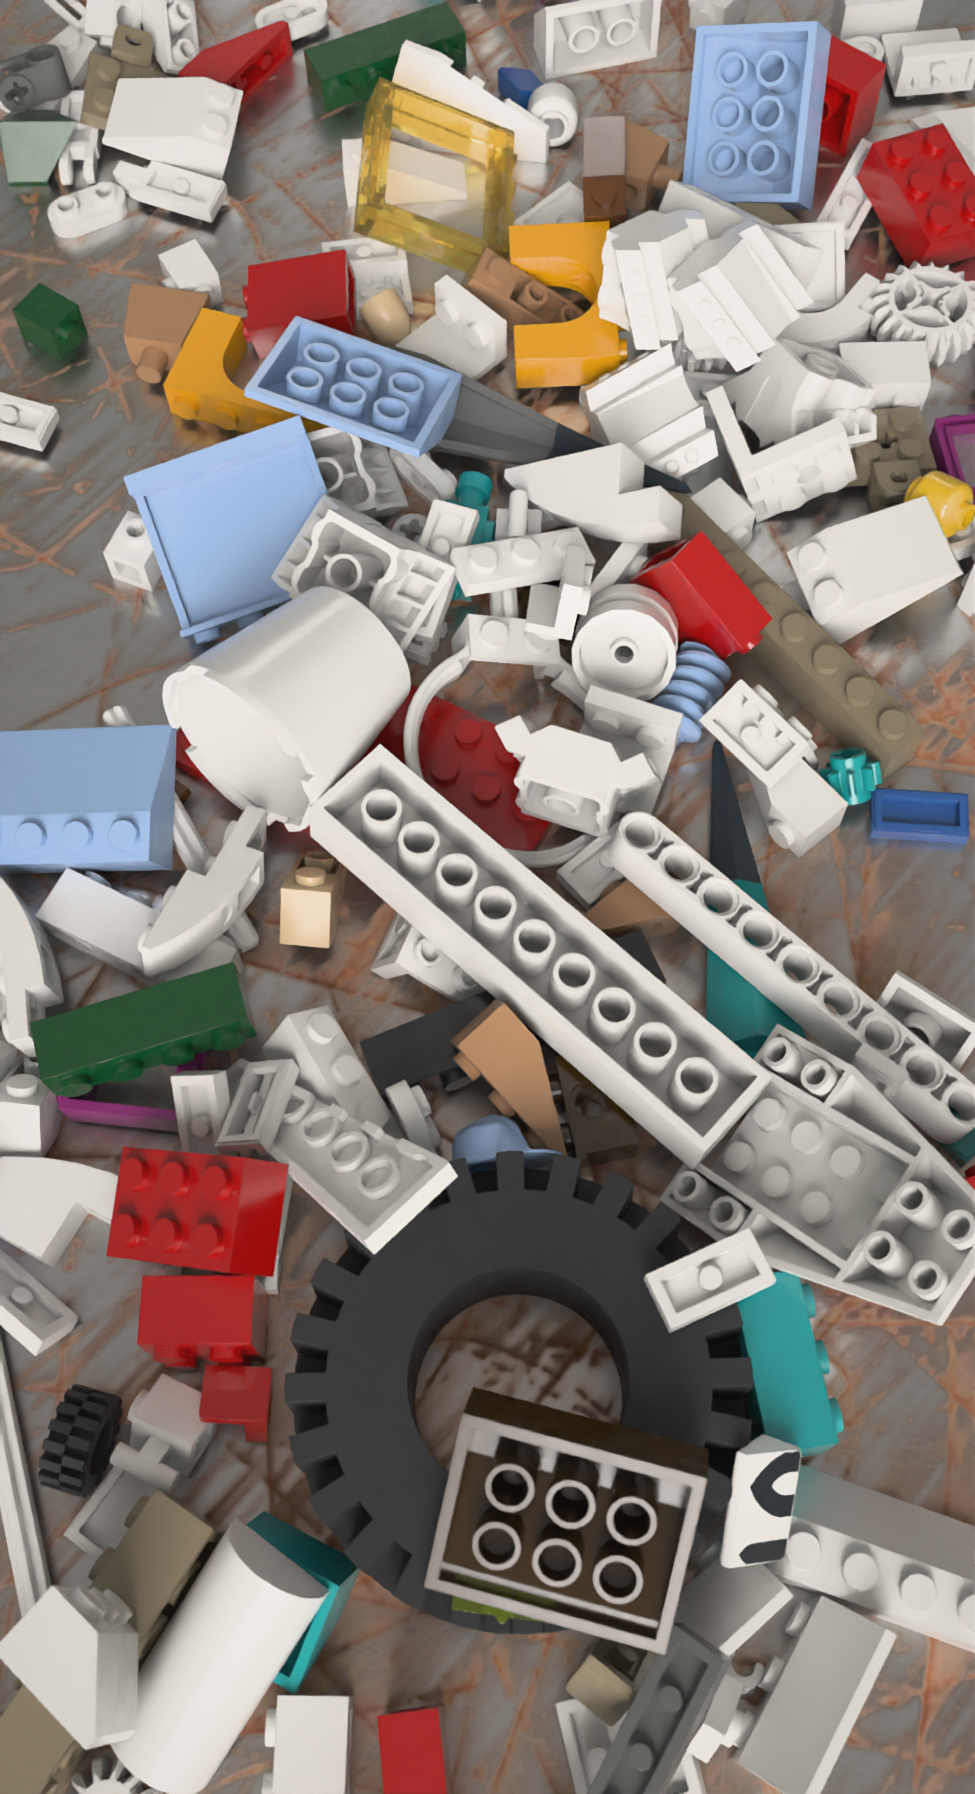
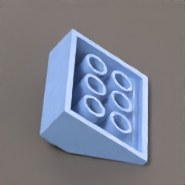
[682,21,831,211]
[244,316,462,458]
[0,724,177,874]

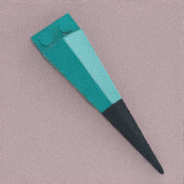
[704,739,806,1106]

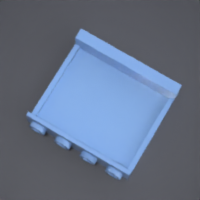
[123,415,329,645]

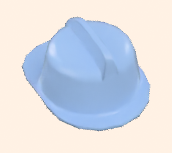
[452,1115,562,1174]

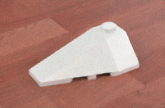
[386,40,550,163]

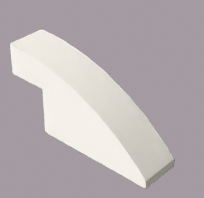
[504,442,682,543]
[0,1156,118,1268]

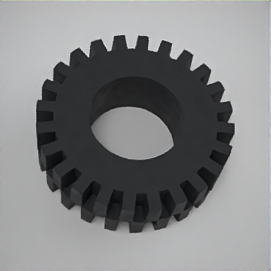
[284,1151,753,1635]

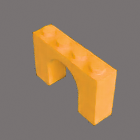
[509,221,627,389]
[163,307,330,433]

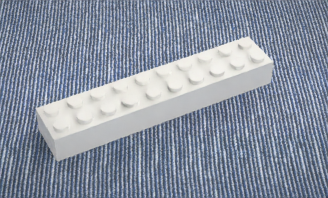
[309,744,773,1170]

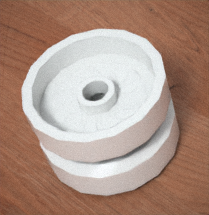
[571,584,678,702]

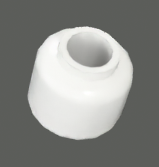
[527,82,579,147]

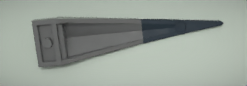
[390,345,692,494]

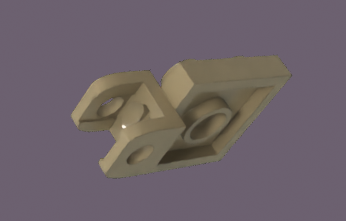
[80,24,169,130]
[846,406,937,513]

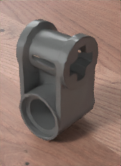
[0,44,72,112]

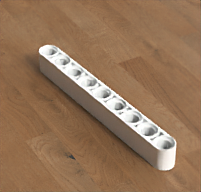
[608,811,975,1144]

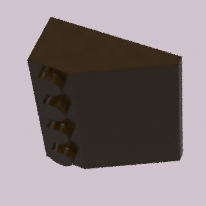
[424,1387,708,1655]

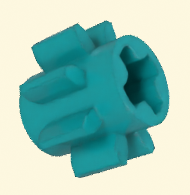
[819,748,882,805]

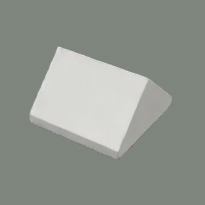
[865,970,975,1084]

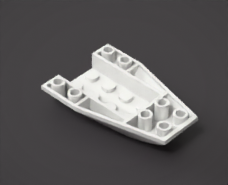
[659,1024,975,1326]

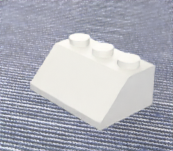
[534,0,661,79]
[0,1585,138,1750]
[731,1595,897,1794]

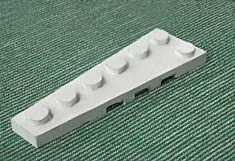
[226,1058,458,1254]

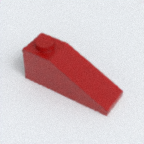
[178,20,293,106]

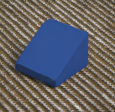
[498,67,543,111]

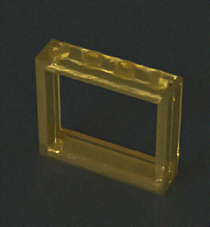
[353,77,518,273]

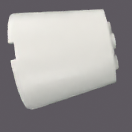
[162,586,411,832]

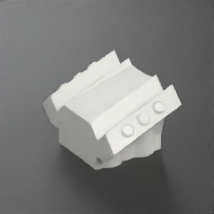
[598,210,710,350]
[666,219,814,371]
[723,337,877,449]
[579,343,718,489]
[307,427,409,519]
[271,494,456,653]
[495,715,663,838]

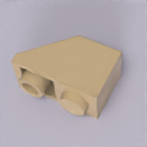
[280,850,347,948]

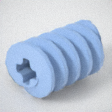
[651,641,732,745]

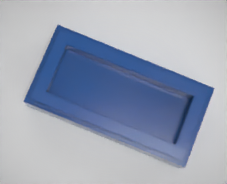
[869,788,969,844]

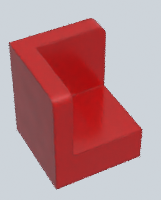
[199,1364,273,1443]

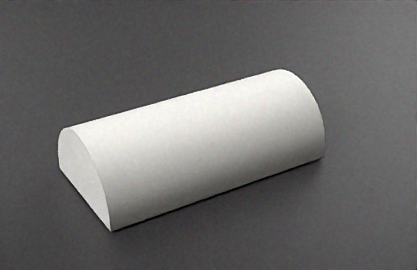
[110,1518,330,1794]

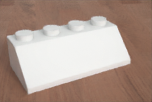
[763,1464,975,1653]

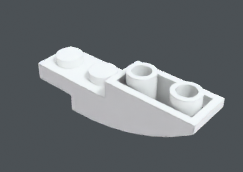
[142,0,200,75]
[138,804,266,979]
[0,877,64,1058]

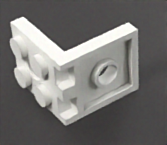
[706,385,858,523]

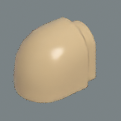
[360,288,412,347]

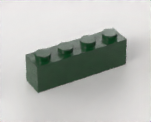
[304,1,467,113]
[30,962,258,1097]

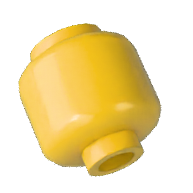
[903,471,975,538]

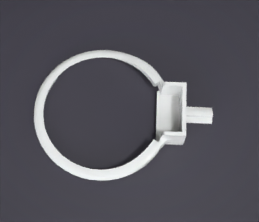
[403,588,622,868]

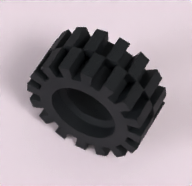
[38,1384,123,1498]

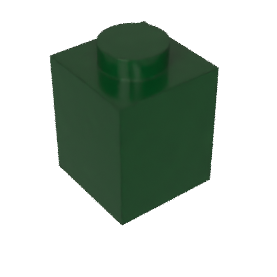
[12,283,88,361]

